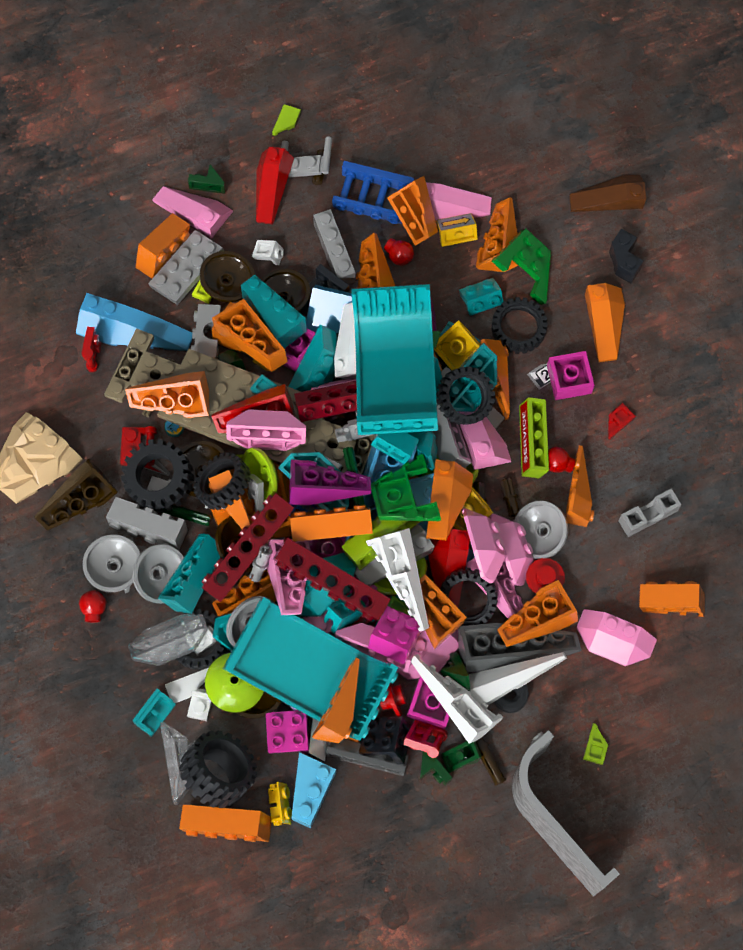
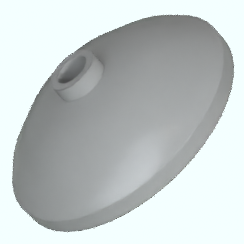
[514,501,568,559]
[83,535,140,592]
[132,544,184,604]
[226,596,277,647]

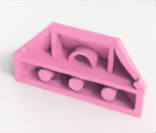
[226,410,306,451]
[462,508,506,584]
[488,513,534,586]
[576,609,657,666]
[335,623,412,673]
[398,629,459,680]

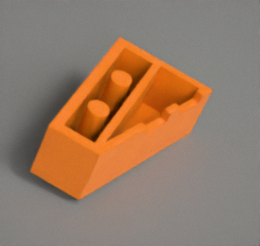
[387,176,438,246]
[135,213,190,279]
[420,574,467,650]
[639,581,705,617]

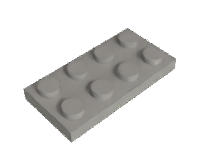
[148,230,224,305]

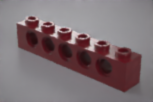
[294,380,357,422]
[202,493,294,602]
[273,538,391,622]

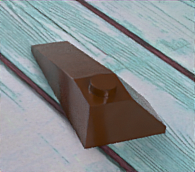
[569,175,646,212]

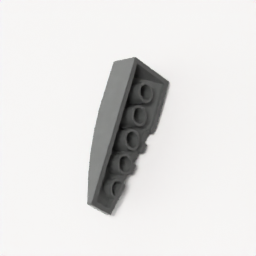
[458,623,582,672]

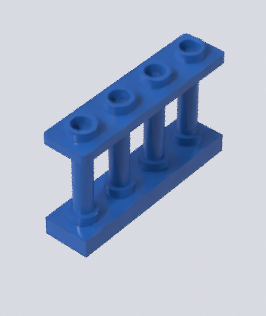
[332,161,414,224]

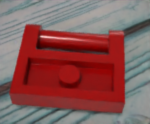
[82,326,101,372]
[120,426,157,466]
[403,719,448,758]

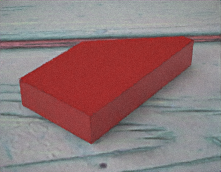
[608,403,636,440]

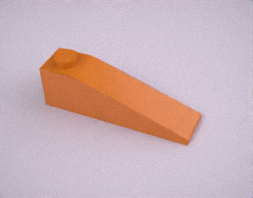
[585,283,625,362]
[565,445,594,527]
[426,459,473,541]
[497,580,578,647]

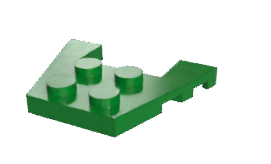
[491,229,551,305]
[371,454,441,521]

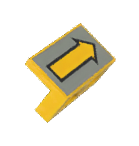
[436,213,478,247]

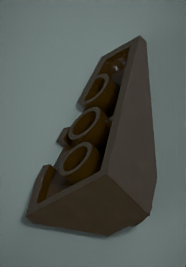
[34,459,118,531]

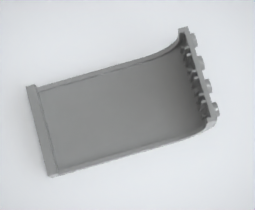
[512,730,619,896]

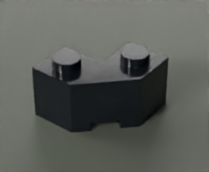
[609,228,644,284]

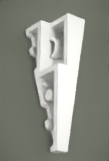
[366,528,429,631]
[468,652,567,705]
[411,654,503,744]

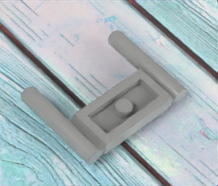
[281,136,332,178]

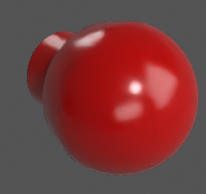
[384,238,414,266]
[548,447,576,473]
[79,590,106,623]

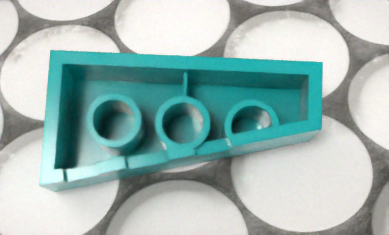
[241,275,307,349]
[158,534,220,614]

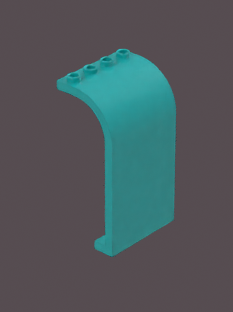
[352,284,438,435]
[222,597,398,741]

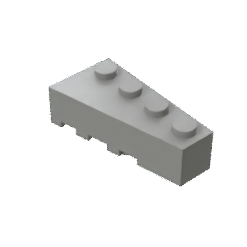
[106,497,188,551]

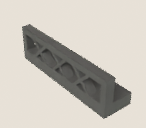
[326,739,409,776]

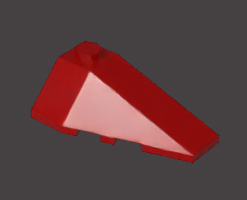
[256,147,294,225]
[211,384,296,433]
[428,529,470,608]

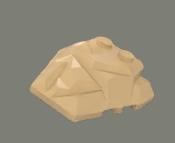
[0,412,83,504]

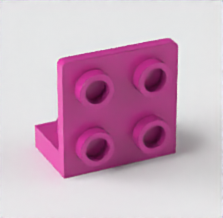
[266,710,310,754]

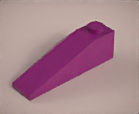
[289,460,371,505]

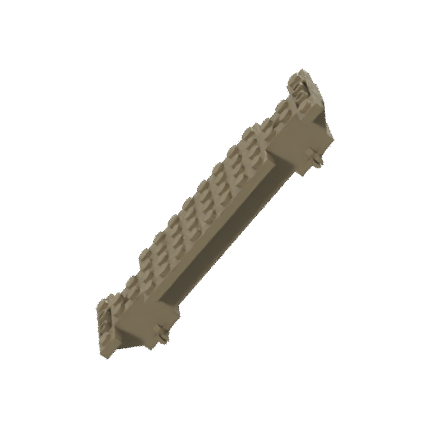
[104,328,375,475]

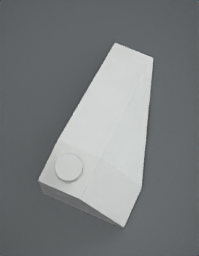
[334,303,356,380]

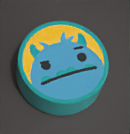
[165,421,184,437]

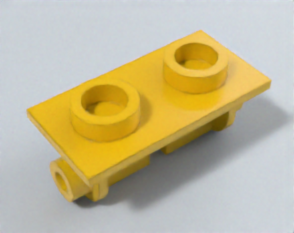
[268,782,292,826]

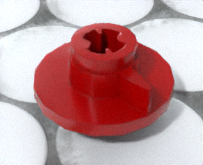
[526,558,565,594]
[380,683,406,717]

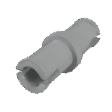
[249,545,272,582]

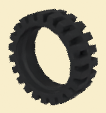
[491,297,547,354]
[436,367,495,425]
[193,453,251,510]
[440,568,497,626]
[168,609,227,670]

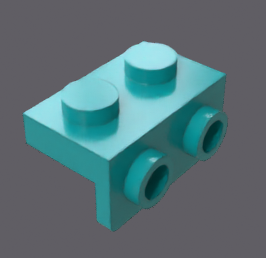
[459,278,503,316]

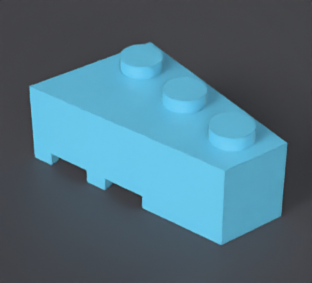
[292,752,336,828]

